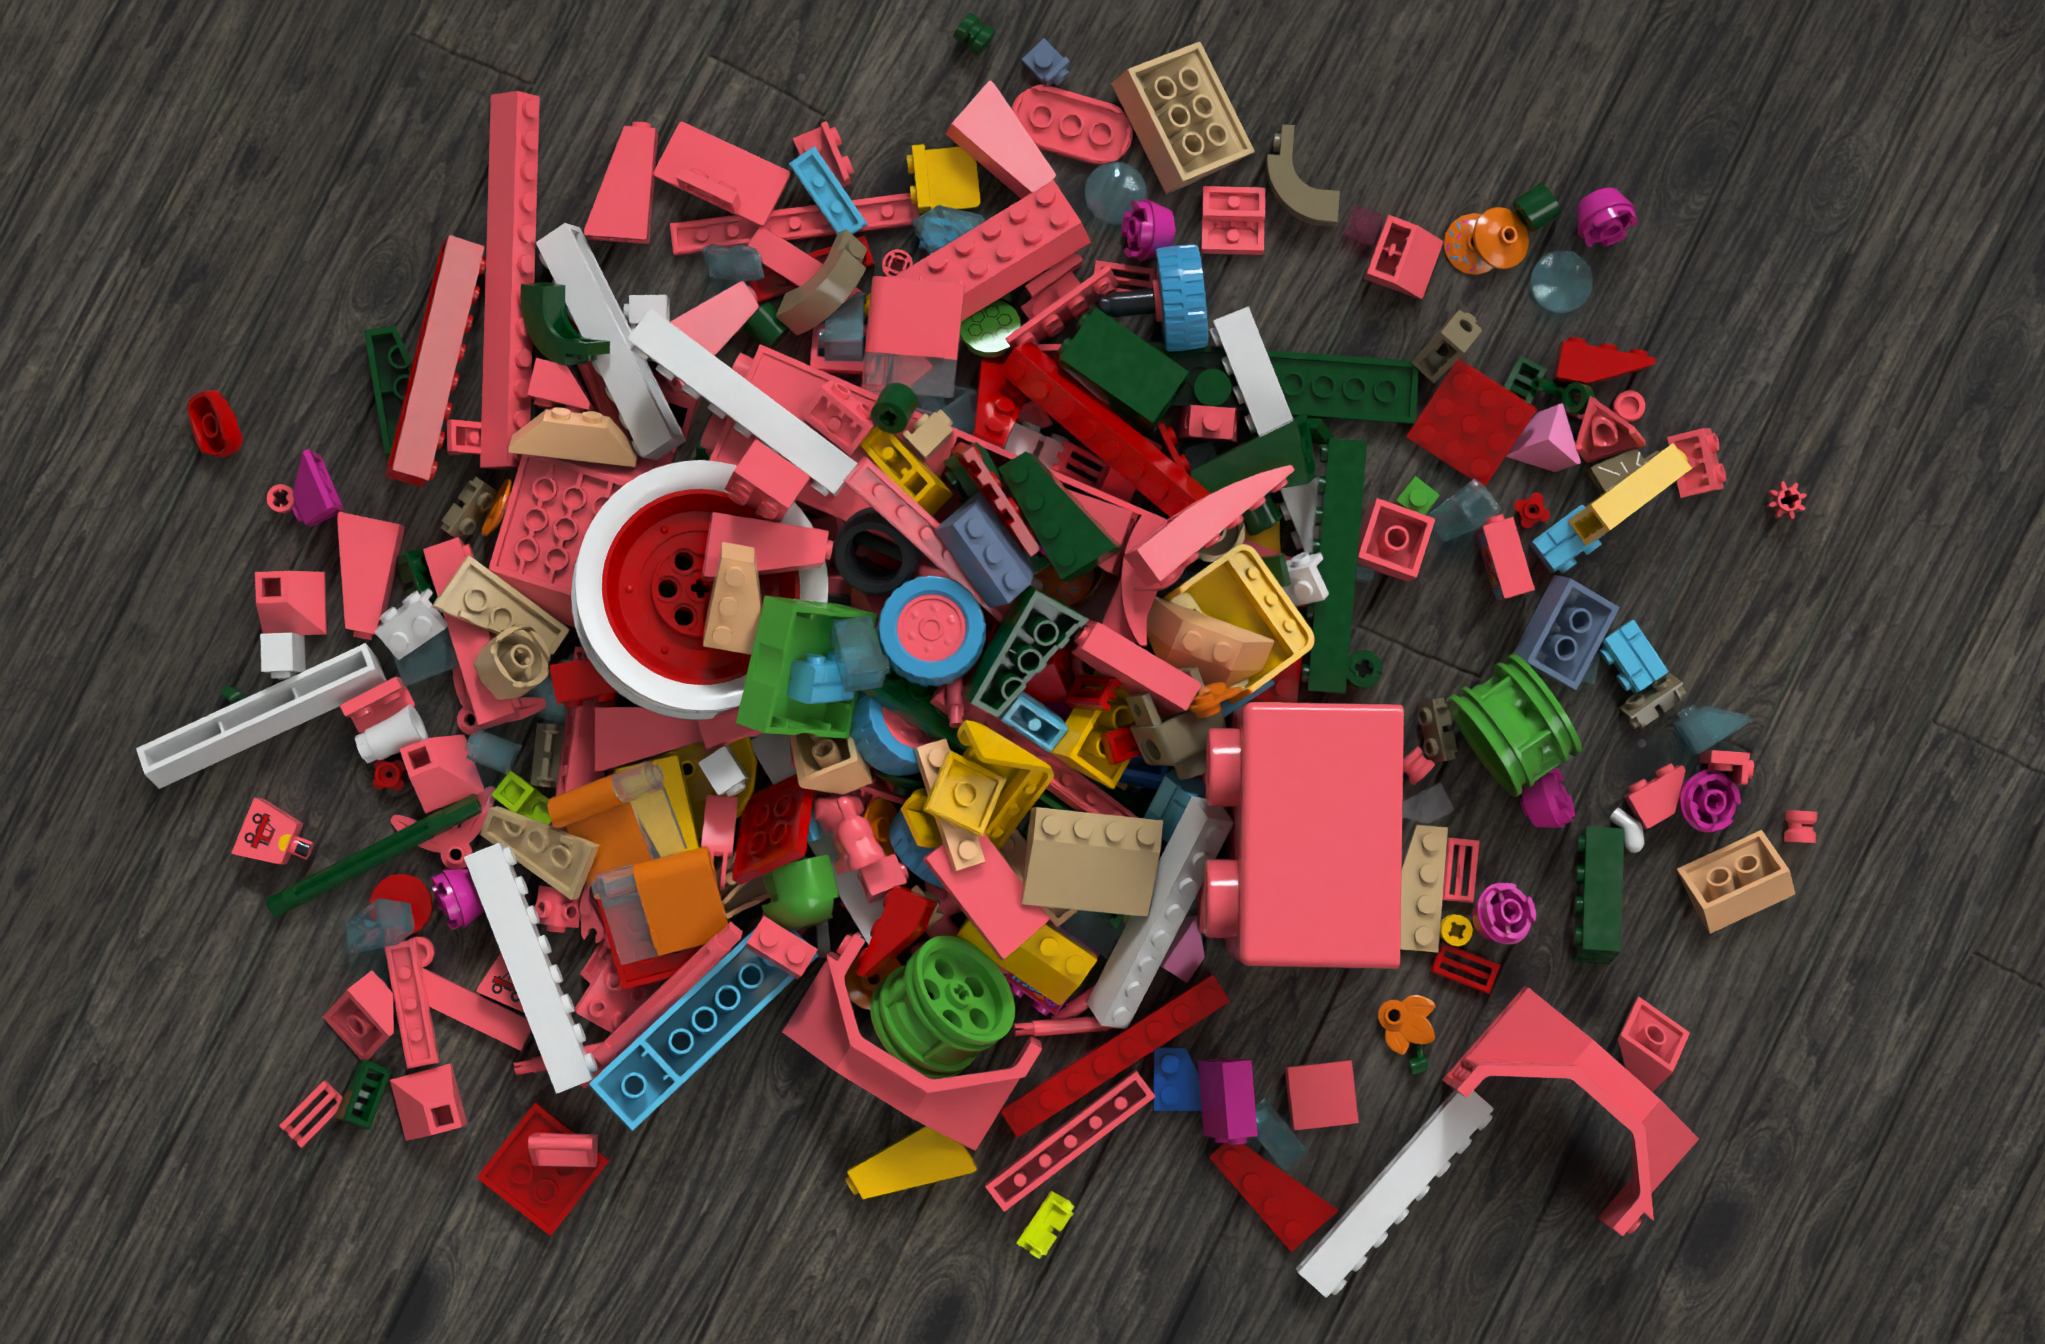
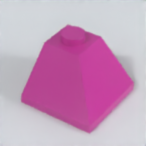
[292,449,345,527]

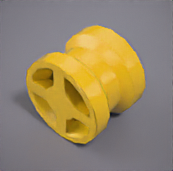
[1440,914,1473,946]

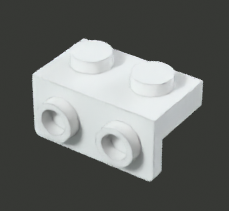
[1282,552,1329,606]
[375,588,448,660]

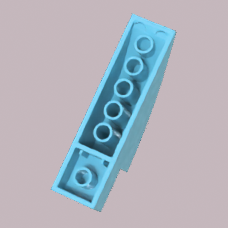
[588,928,819,1132]

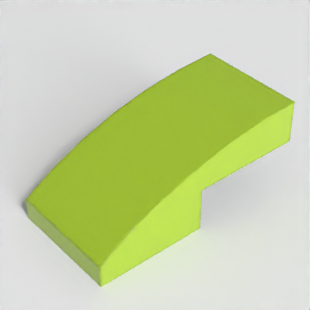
[491,770,552,826]

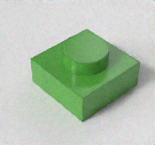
[1395,476,1440,515]

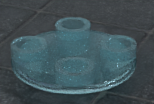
[1085,162,1147,225]
[1530,251,1593,313]

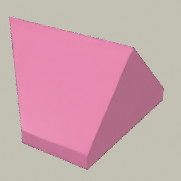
[1506,404,1581,472]
[1160,915,1205,983]

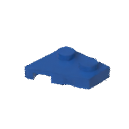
[1153,1047,1202,1111]

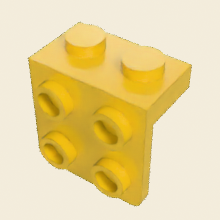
[907,144,980,214]

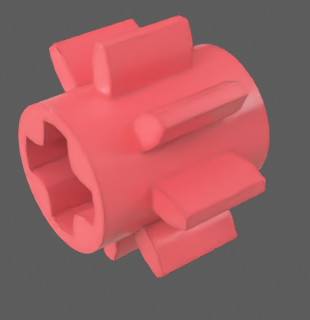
[1766,481,1807,520]

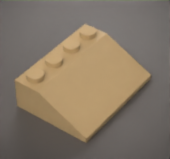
[1111,42,1255,194]
[1021,807,1163,917]

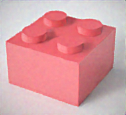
[1357,498,1436,582]

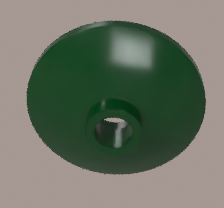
[875,769,926,797]

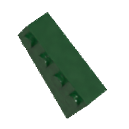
[364,326,447,458]
[1572,826,1624,965]

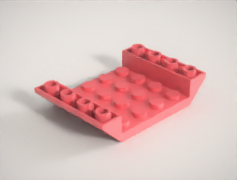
[488,454,659,627]

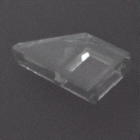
[1402,782,1455,825]

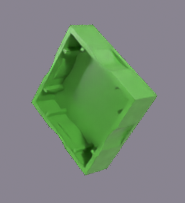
[736,596,877,739]

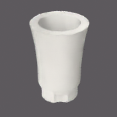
[355,704,428,763]

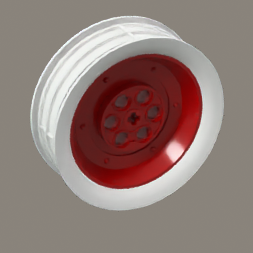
[571,460,828,720]

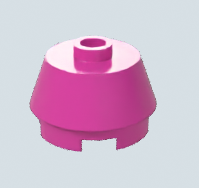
[1576,188,1638,247]
[1121,198,1176,261]
[1520,768,1575,828]
[1677,770,1741,832]
[430,869,485,930]
[1472,883,1536,944]

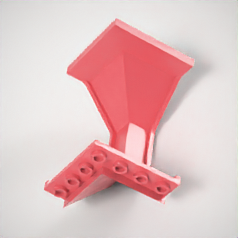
[782,930,1042,1151]
[1442,986,1699,1236]

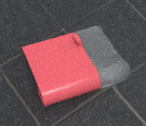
[861,276,965,398]

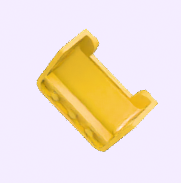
[1162,544,1315,704]
[901,720,1054,850]

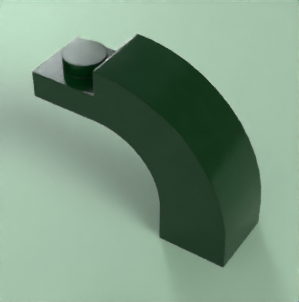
[521,282,610,366]

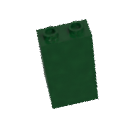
[1057,307,1189,435]
[1191,414,1318,494]

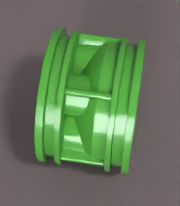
[1446,653,1582,797]
[870,936,1015,1079]

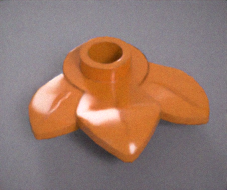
[1186,682,1242,719]
[1378,995,1435,1055]

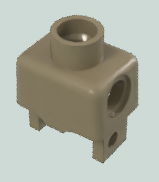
[1126,667,1227,780]

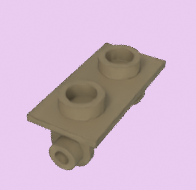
[440,476,498,542]
[1619,673,1687,729]
[1417,698,1458,763]
[530,723,565,788]

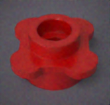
[1514,493,1550,529]
[373,759,406,791]

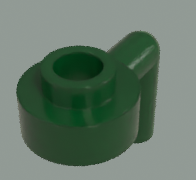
[1531,378,1594,415]

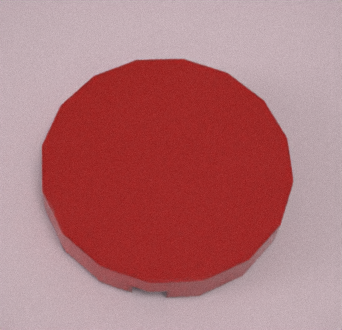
[369,874,433,936]

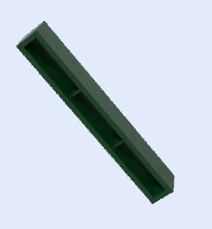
[1300,438,1367,694]

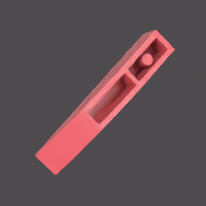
[1124,465,1295,587]

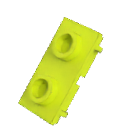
[1016,1191,1075,1259]

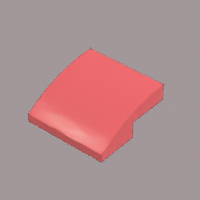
[1201,186,1265,255]
[1285,1060,1359,1130]

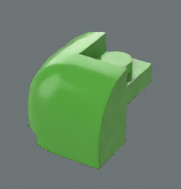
[761,854,838,931]

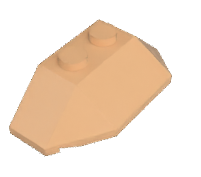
[508,408,638,467]
[1147,596,1274,688]

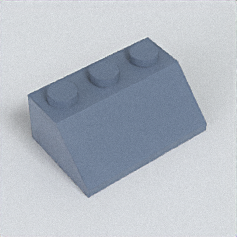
[934,491,1035,608]
[1513,575,1620,690]

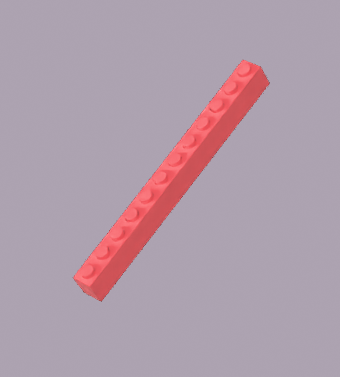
[480,91,540,470]

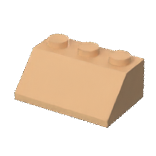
[789,733,872,795]
[1677,830,1795,934]

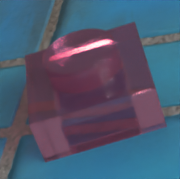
[1343,205,1384,246]

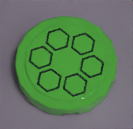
[960,299,1021,358]

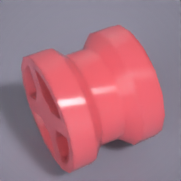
[1403,746,1435,785]

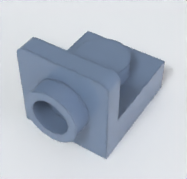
[1022,38,1070,86]

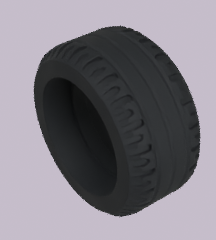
[833,507,921,595]

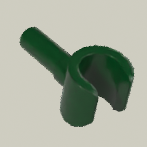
[1408,1044,1428,1076]

